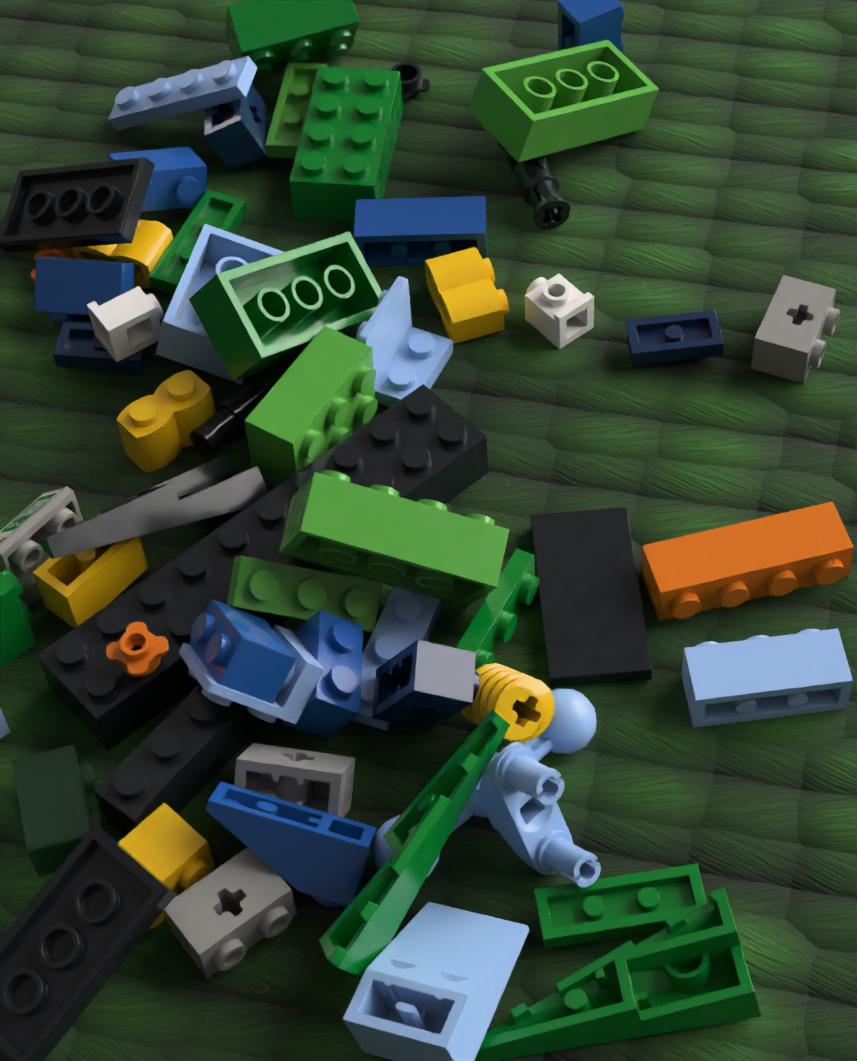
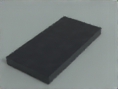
[0,157,155,253]
[530,507,652,688]
[0,824,176,1061]

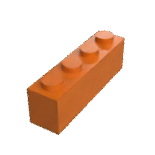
[641,501,854,621]

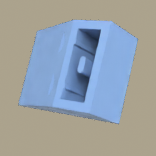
[342,902,530,1061]

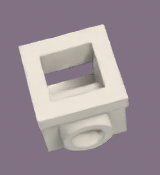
[525,274,594,349]
[87,286,164,362]

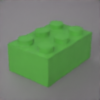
[245,325,378,489]

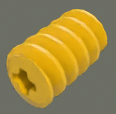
[461,663,554,742]

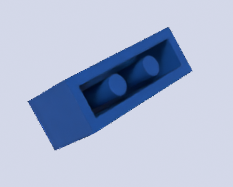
[354,196,487,267]

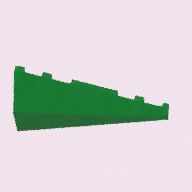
[319,709,510,978]
[474,888,762,1061]

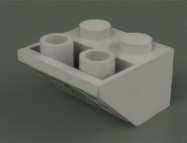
[0,486,83,607]

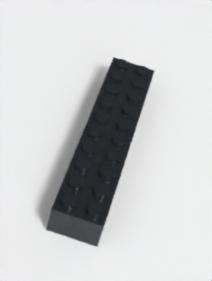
[37,384,488,751]

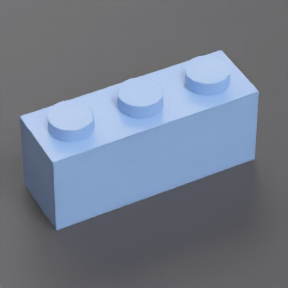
[682,629,853,728]

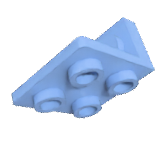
[355,276,454,407]
[179,624,325,724]

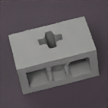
[751,275,840,384]
[234,743,356,818]
[164,847,297,979]

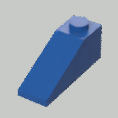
[206,782,377,907]

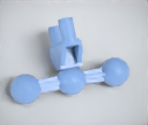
[371,688,601,888]

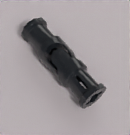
[496,140,571,229]

